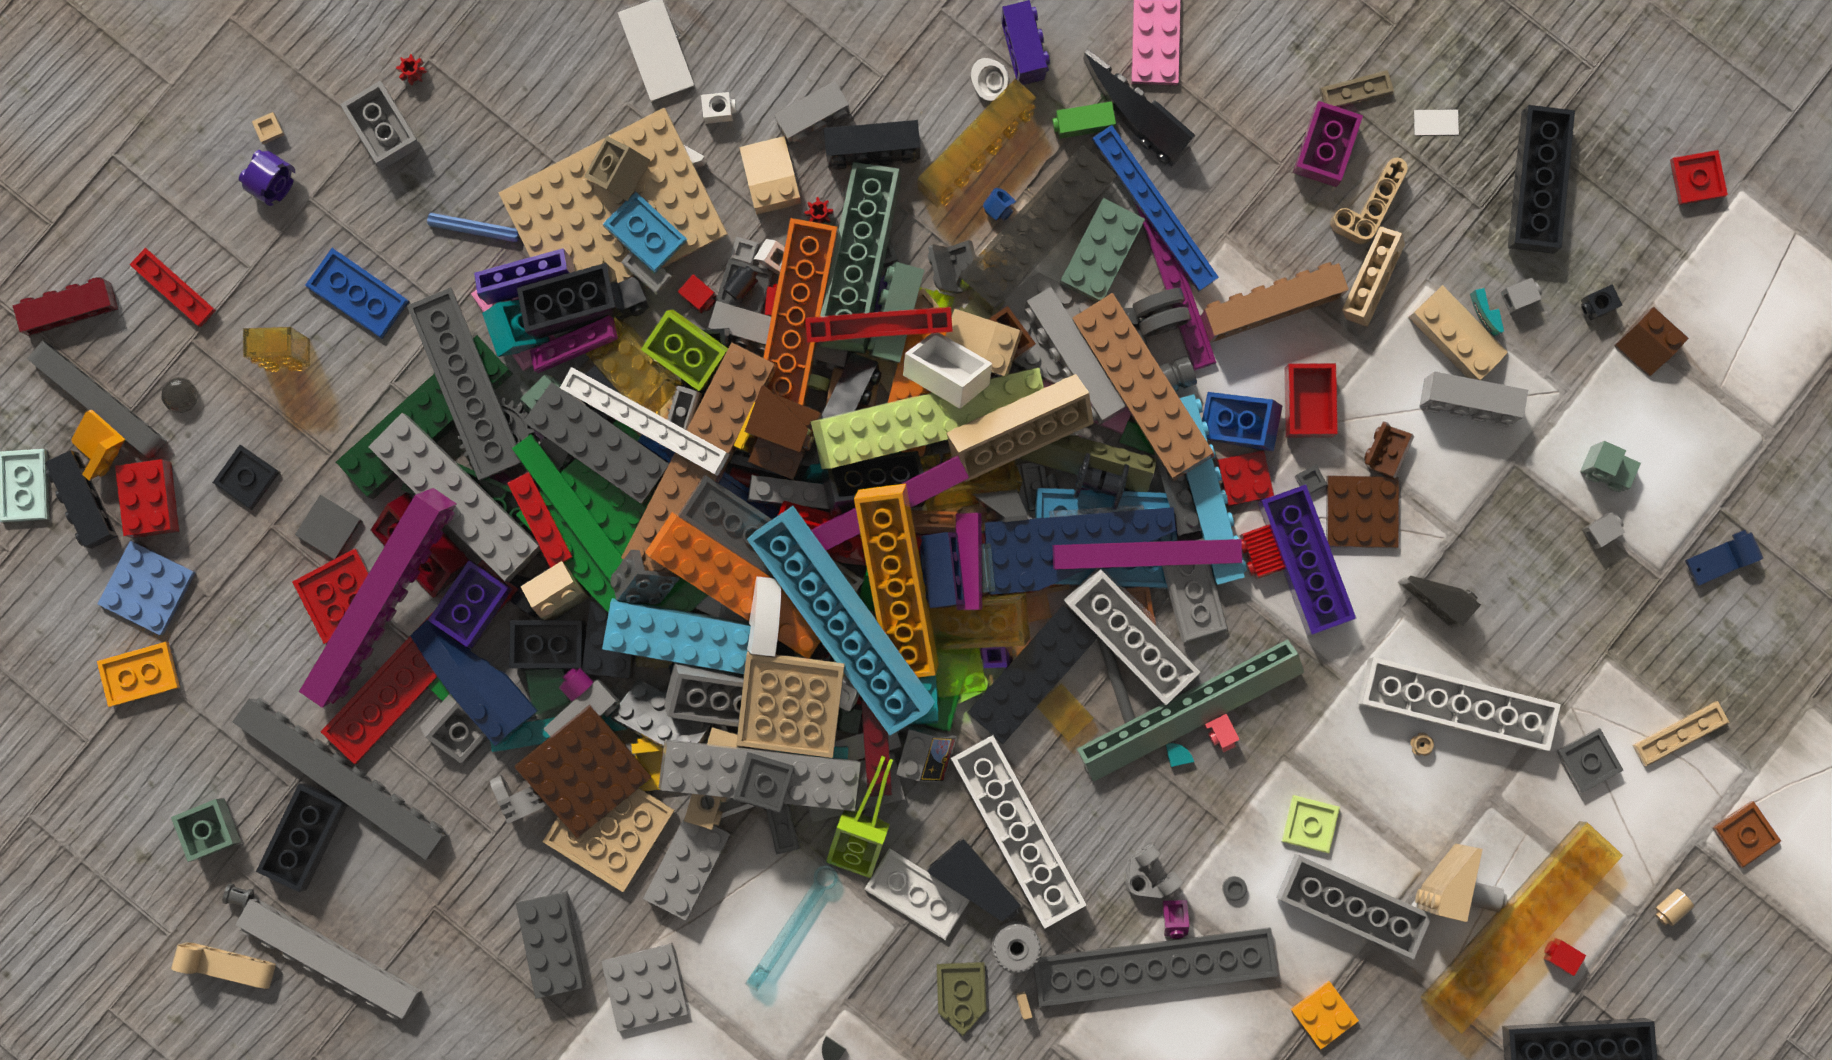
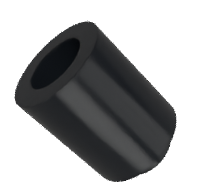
[723,266,758,303]

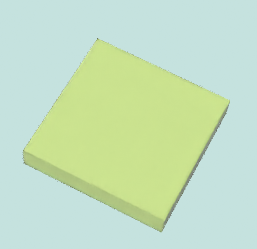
[1282,795,1340,853]

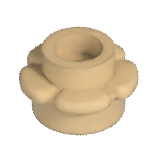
[1410,733,1434,756]

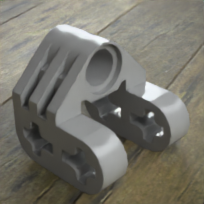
[490,775,547,824]
[1125,844,1183,898]

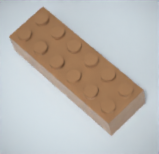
[1200,262,1349,343]

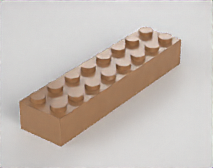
[1072,293,1214,481]

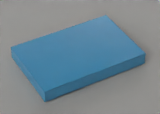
[603,191,687,274]

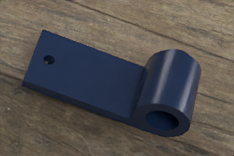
[1685,530,1764,586]

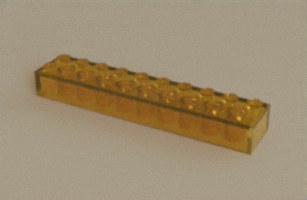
[1420,821,1623,1034]

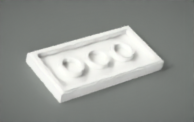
[617,0,694,102]
[864,848,970,940]

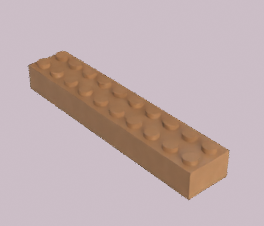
[621,343,777,573]

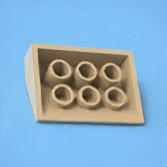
[1415,843,1483,922]

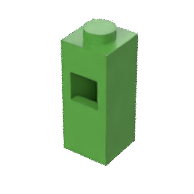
[1052,101,1116,139]

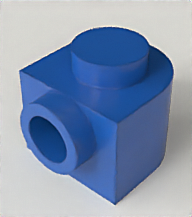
[983,188,1016,221]

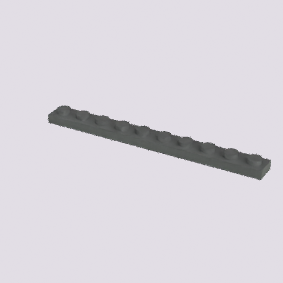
[1123,308,1202,536]

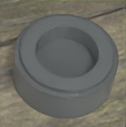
[1222,876,1247,901]

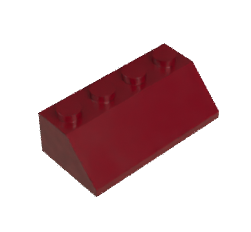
[370,492,470,598]

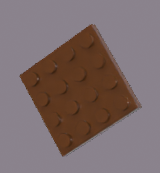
[515,705,652,838]

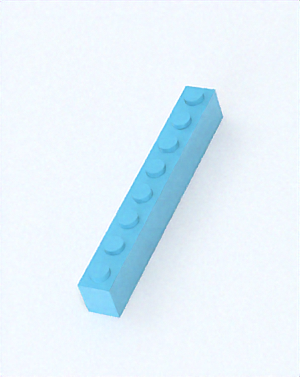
[1180,394,1247,585]

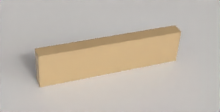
[1633,701,1730,766]

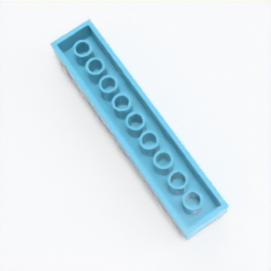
[747,506,935,735]

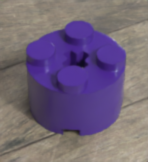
[239,150,295,206]

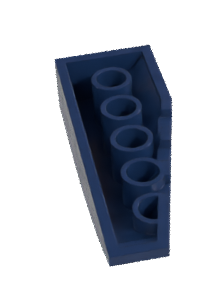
[410,620,538,746]

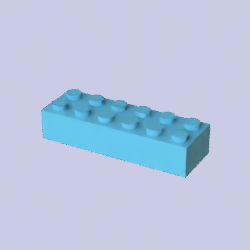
[602,598,751,674]

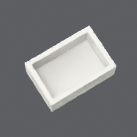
[903,333,992,409]

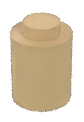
[1655,889,1694,926]

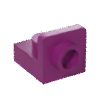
[1162,900,1190,939]

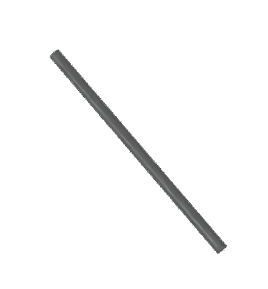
[1046,474,1135,723]

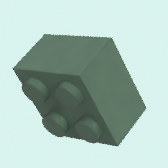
[171,798,241,862]

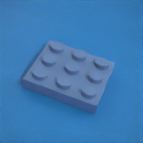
[97,541,196,636]

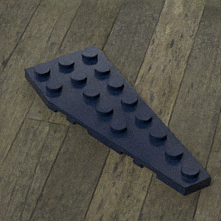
[983,507,1176,595]

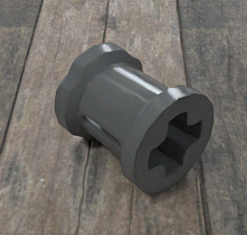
[222,883,254,910]

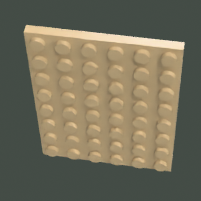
[499,108,728,283]

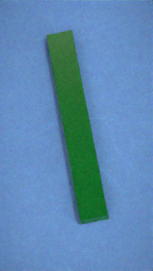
[512,434,623,582]

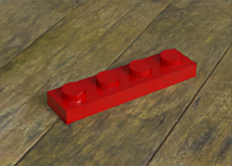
[129,248,216,327]
[507,472,573,568]

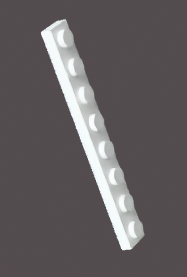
[560,367,730,476]

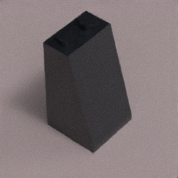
[927,837,1021,921]

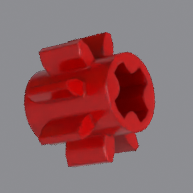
[396,54,427,85]
[804,197,834,224]

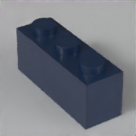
[920,532,965,609]

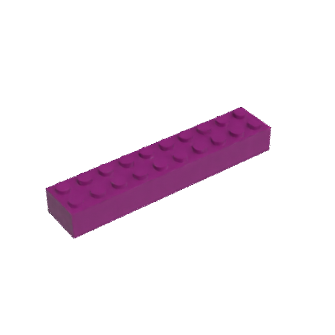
[299,488,457,708]

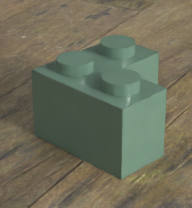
[1580,441,1641,492]

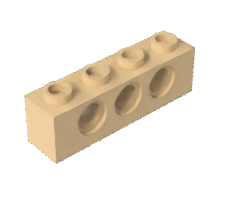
[1342,226,1405,327]
[684,728,743,830]

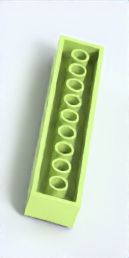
[811,368,1044,469]

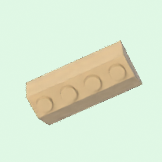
[1408,285,1508,380]

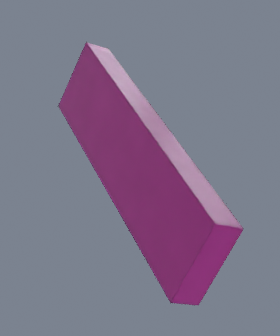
[530,316,618,374]
[956,513,982,610]

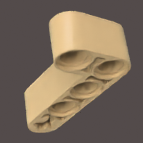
[1330,158,1408,244]
[171,942,276,989]

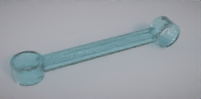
[745,865,838,992]

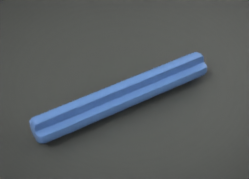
[427,213,519,242]

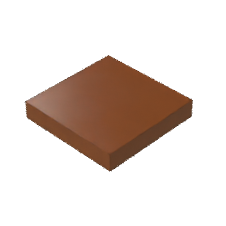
[1712,801,1781,868]

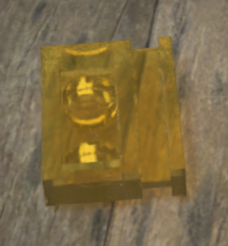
[1037,683,1094,742]

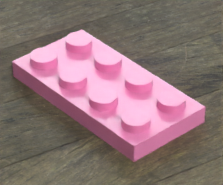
[1131,0,1180,85]

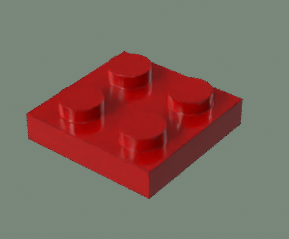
[1670,150,1728,205]
[1217,450,1274,506]

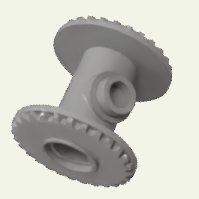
[992,921,1041,973]

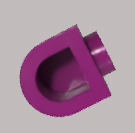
[559,668,593,701]

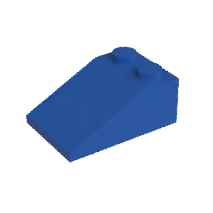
[1202,392,1283,452]

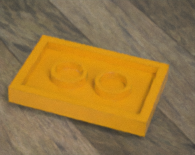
[97,642,180,707]

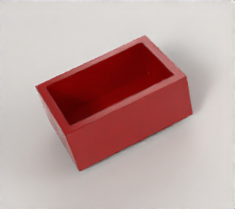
[1284,363,1338,438]
[115,459,179,538]

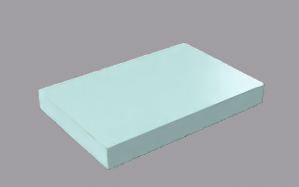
[0,449,50,523]

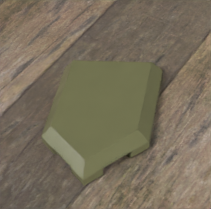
[936,962,986,1036]

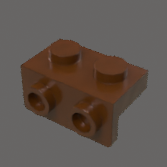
[1364,421,1414,479]

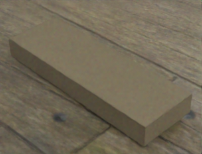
[1320,70,1394,108]

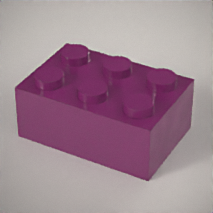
[1292,101,1363,188]

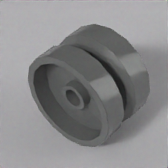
[1132,288,1192,337]

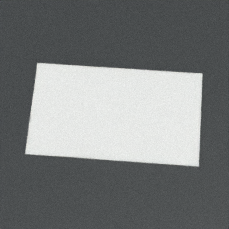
[1414,110,1459,135]

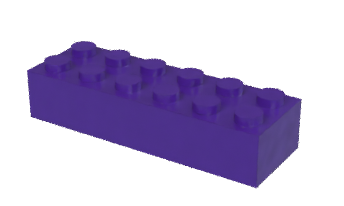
[1258,484,1357,636]

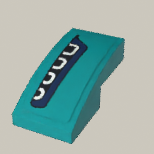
[1470,288,1504,336]

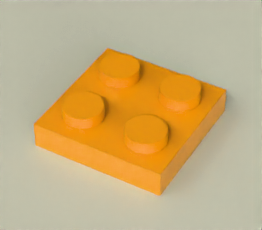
[1290,981,1359,1050]

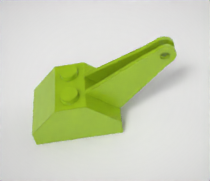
[826,756,893,878]

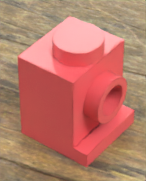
[1203,714,1240,752]

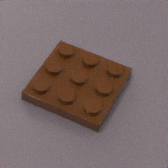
[1326,476,1399,548]

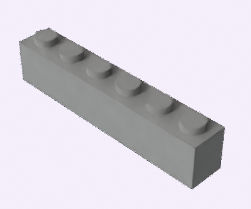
[1024,287,1126,425]
[708,301,850,372]

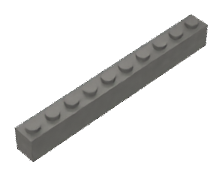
[232,698,447,860]

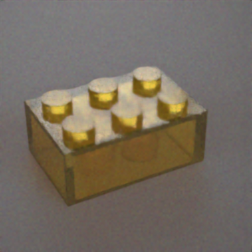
[243,327,310,372]

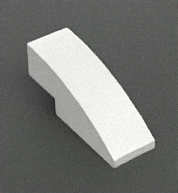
[747,576,781,656]

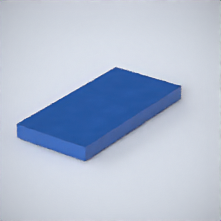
[305,248,409,339]

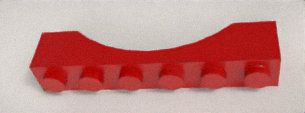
[805,307,953,343]

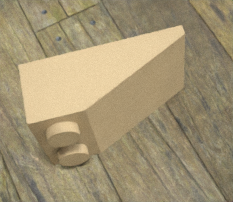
[739,136,801,215]
[946,309,1023,377]
[521,561,590,620]

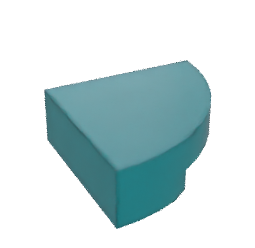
[1165,743,1194,767]

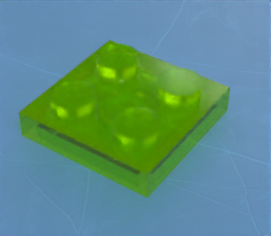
[936,643,986,698]

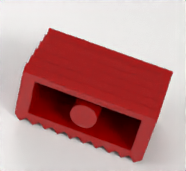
[1239,525,1285,579]

